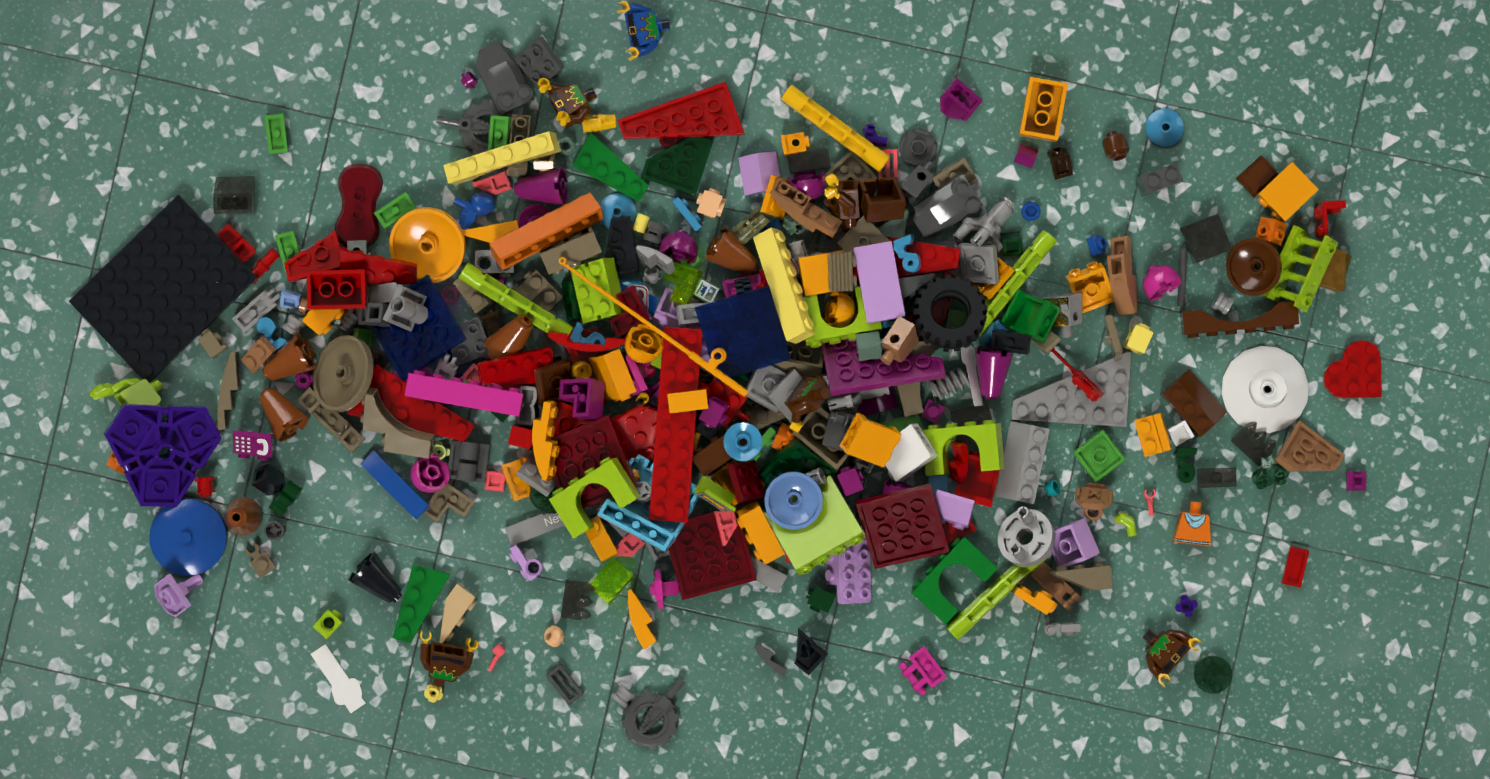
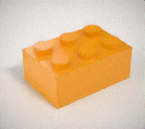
[1018,77,1068,142]

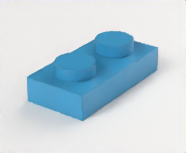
[672,197,702,233]

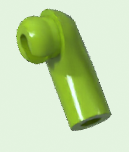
[1114,512,1137,537]

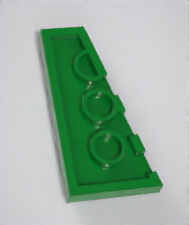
[572,132,649,203]
[392,564,450,643]

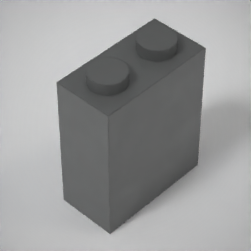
[1135,163,1184,197]

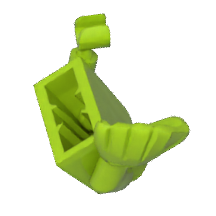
[89,378,163,406]

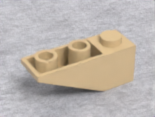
[439,583,477,643]

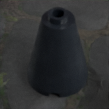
[348,551,402,603]

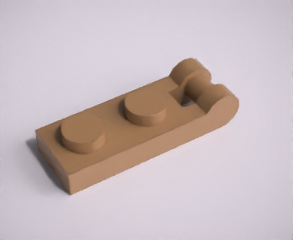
[1030,562,1082,612]

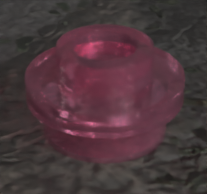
[440,286,460,305]

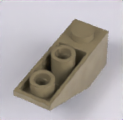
[506,114,531,177]
[1049,562,1112,590]

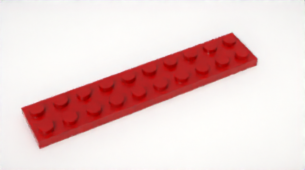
[649,327,703,523]

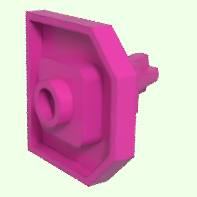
[650,569,680,609]

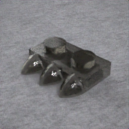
[1231,422,1276,466]
[561,579,595,620]

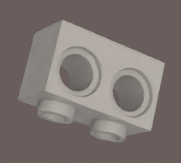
[475,250,515,277]

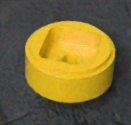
[572,361,592,379]

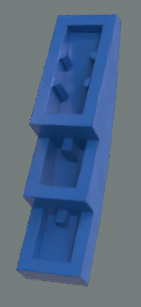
[361,450,430,520]

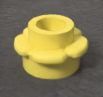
[424,684,443,703]

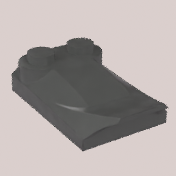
[475,42,535,116]
[913,173,983,238]

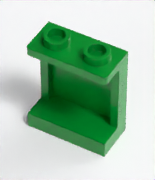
[1001,289,1061,343]

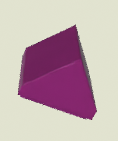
[1014,144,1038,168]

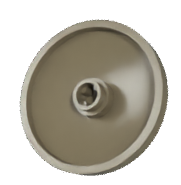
[313,335,373,412]

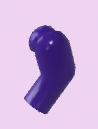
[863,124,888,147]

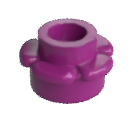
[461,71,478,89]
[295,371,313,389]

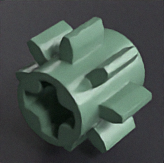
[782,214,805,235]

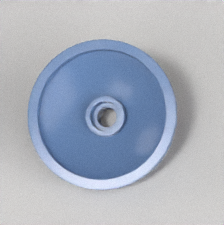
[765,472,823,530]

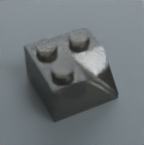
[1180,214,1232,264]

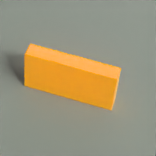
[667,389,709,413]

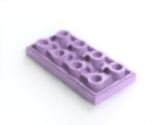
[853,241,905,324]

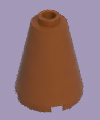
[704,227,759,276]
[484,315,533,359]
[262,334,318,381]
[259,388,309,442]
[224,497,263,536]

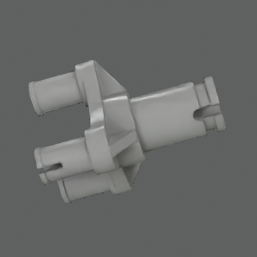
[952,196,1016,253]
[823,373,890,414]

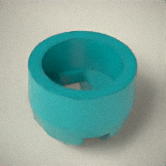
[1044,480,1060,496]

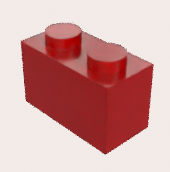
[508,425,533,450]

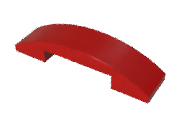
[548,332,626,352]

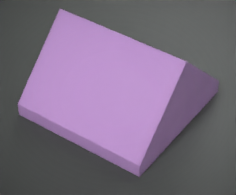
[738,152,780,196]

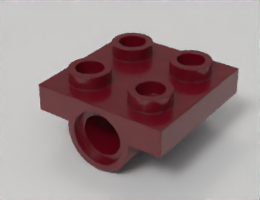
[727,461,765,504]

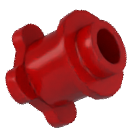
[195,477,215,497]

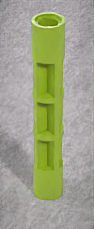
[979,230,1057,337]
[458,262,573,337]
[945,547,1048,640]

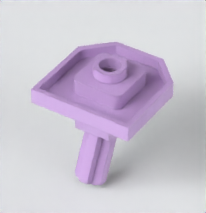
[154,574,203,617]

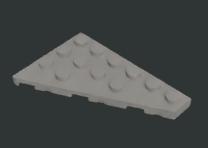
[1011,352,1131,427]

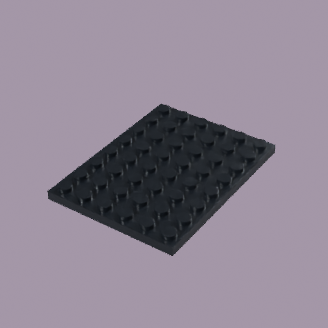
[69,195,258,383]

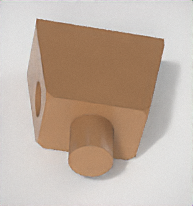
[880,316,919,365]

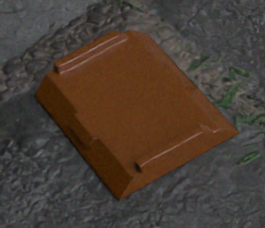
[1236,155,1278,198]

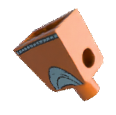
[1172,501,1211,546]

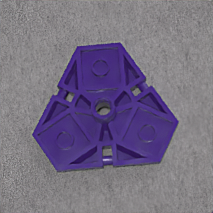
[104,404,222,507]

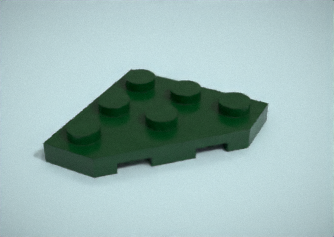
[641,137,713,196]
[759,438,838,485]

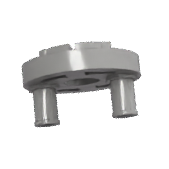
[998,506,1056,567]

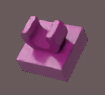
[1346,471,1366,491]

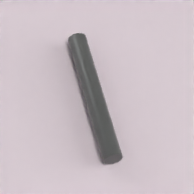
[1177,248,1187,306]

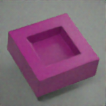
[920,399,946,425]

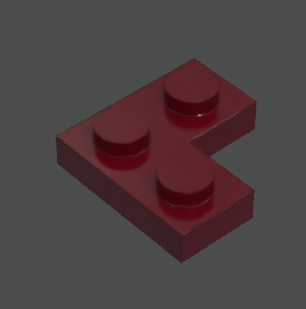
[609,285,652,338]

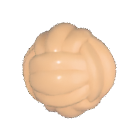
[544,626,565,647]

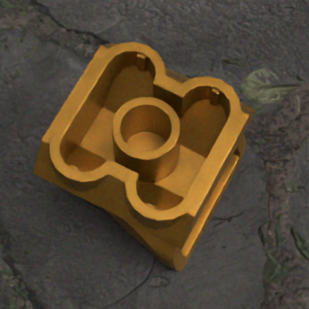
[1306,247,1352,293]

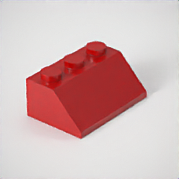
[307,269,368,310]

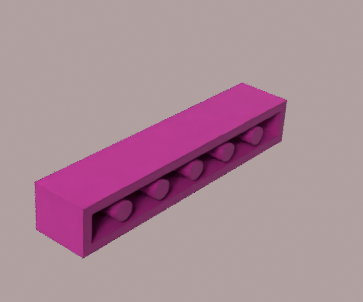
[405,370,524,417]

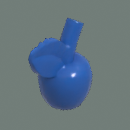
[453,192,495,230]

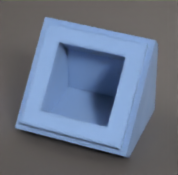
[280,289,303,310]

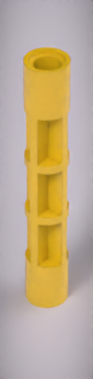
[781,85,891,172]

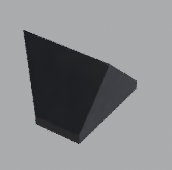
[794,628,828,675]

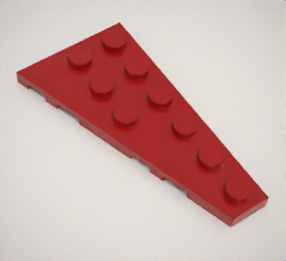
[617,82,745,139]
[845,237,962,285]
[347,365,475,442]

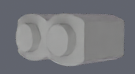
[516,386,538,425]

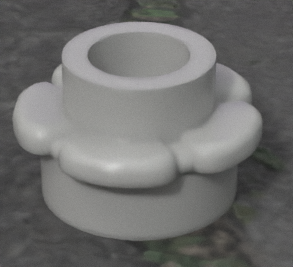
[643,267,662,284]

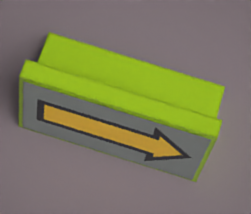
[694,476,736,512]

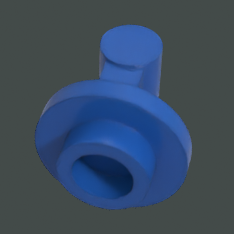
[1086,235,1107,257]

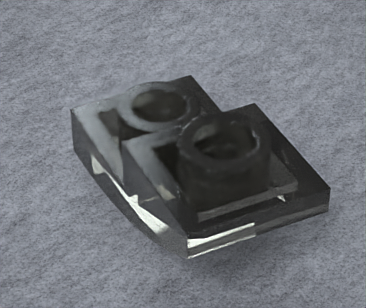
[787,148,831,174]

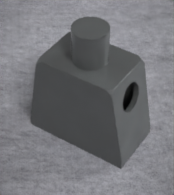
[900,160,936,206]

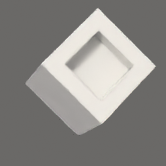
[1167,420,1195,446]

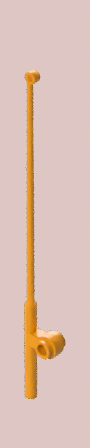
[559,257,749,397]

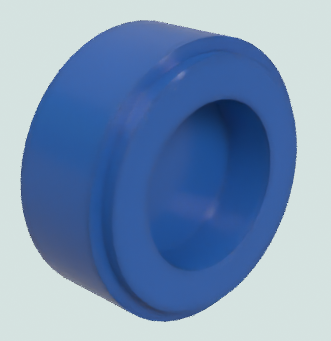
[1021,202,1041,221]

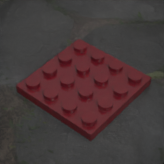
[551,415,638,508]
[856,483,950,569]
[668,506,757,600]

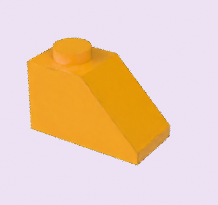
[585,516,618,562]

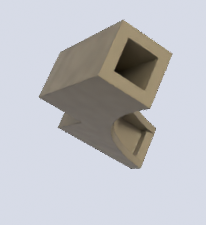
[895,337,939,417]
[360,388,435,459]

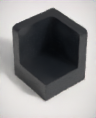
[252,464,284,496]

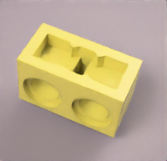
[1123,323,1154,355]

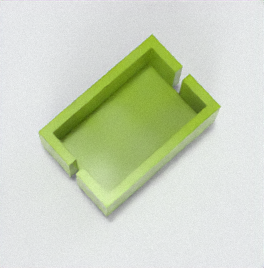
[571,258,625,324]

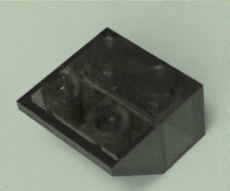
[213,176,255,215]

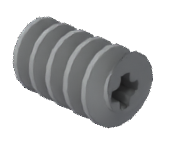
[928,367,970,402]

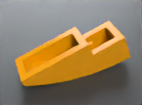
[628,588,657,649]

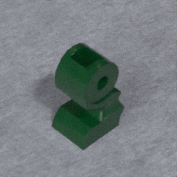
[1174,447,1198,483]
[268,480,303,518]

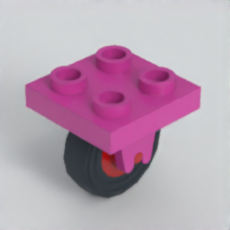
[623,356,661,398]

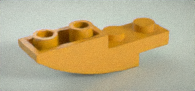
[532,400,559,481]

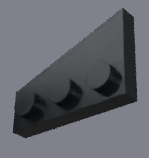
[605,215,640,276]

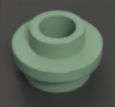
[558,136,576,155]

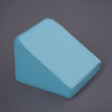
[928,476,948,495]

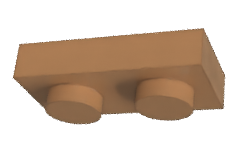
[241,336,277,374]

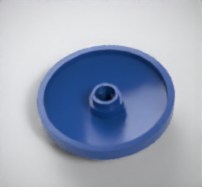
[149,499,227,576]

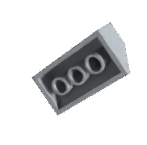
[995,421,1050,504]

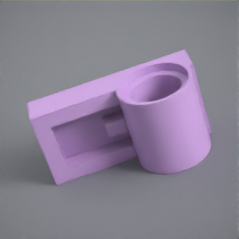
[509,544,543,581]

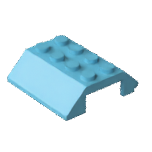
[597,454,699,552]

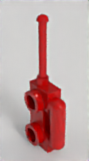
[1050,347,1104,402]

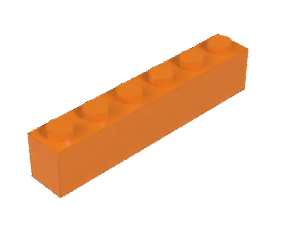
[489,193,603,270]

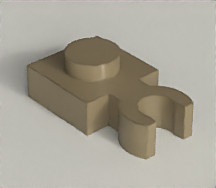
[245,542,277,578]

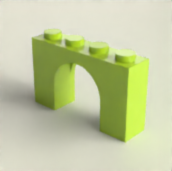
[803,286,882,348]
[922,420,1005,476]
[549,457,641,539]

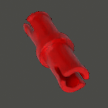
[251,248,280,284]

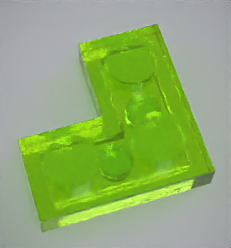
[663,262,703,305]

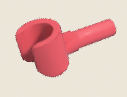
[1143,489,1156,516]
[488,644,505,671]

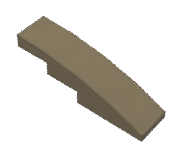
[217,351,241,430]

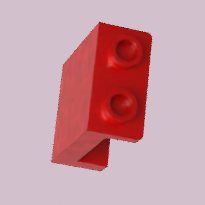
[954,451,1000,507]

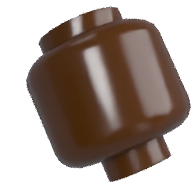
[1102,131,1130,161]

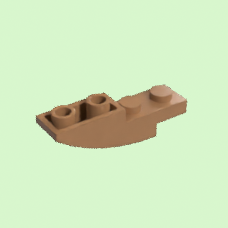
[770,178,842,238]
[1107,236,1137,316]

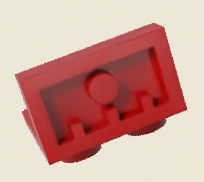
[1314,200,1346,242]

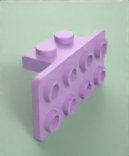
[825,526,872,604]

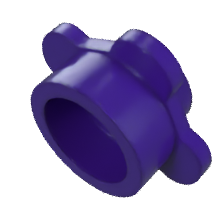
[1175,595,1198,617]

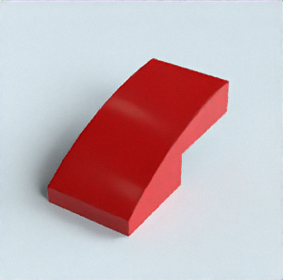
[217,223,257,263]
[948,440,968,484]

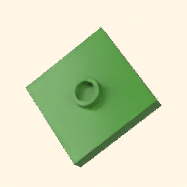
[1072,429,1126,483]

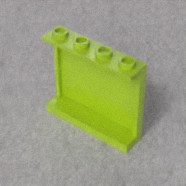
[764,475,866,575]

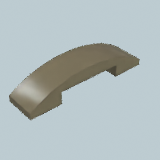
[297,387,365,453]

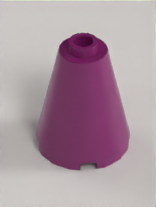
[513,167,568,205]
[975,346,1013,400]

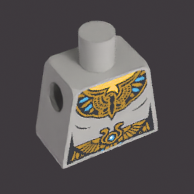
[1041,293,1082,338]

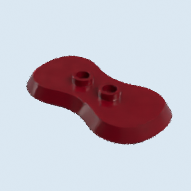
[335,164,383,247]

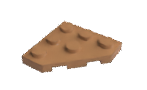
[1274,420,1345,472]

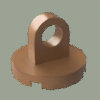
[1075,483,1114,521]

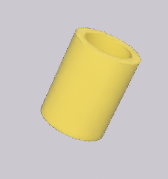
[633,213,650,234]

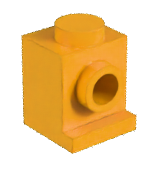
[781,132,810,156]

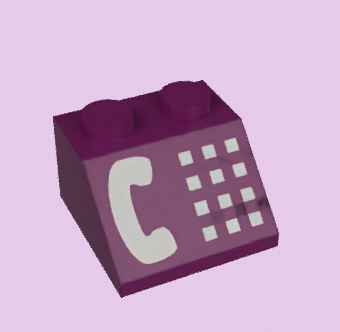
[233,430,276,461]

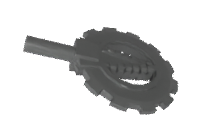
[436,100,512,155]
[621,678,685,749]

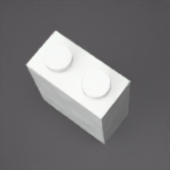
[885,424,938,482]

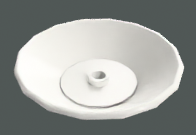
[1221,346,1309,433]

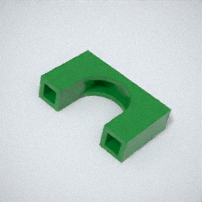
[911,537,998,625]

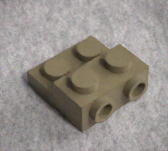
[511,270,563,312]

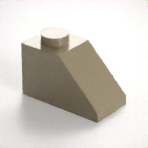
[1031,330,1061,354]

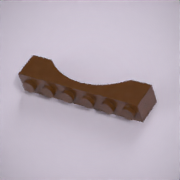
[1180,301,1299,338]

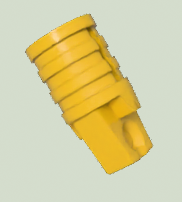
[582,114,616,133]

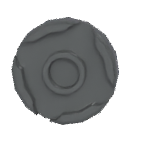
[899,129,937,167]

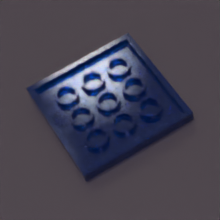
[371,274,467,381]
[695,285,791,381]

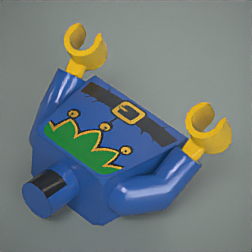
[617,1,671,61]

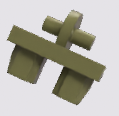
[731,208,769,245]

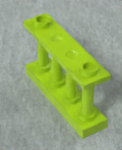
[1262,225,1338,313]

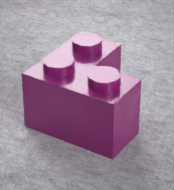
[559,378,605,421]

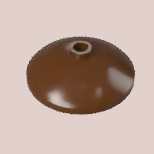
[1226,238,1282,296]

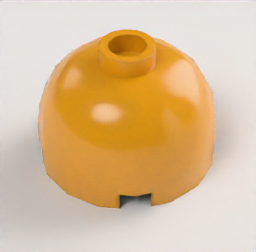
[824,292,858,328]
[625,324,664,364]

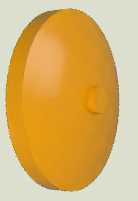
[389,207,466,283]

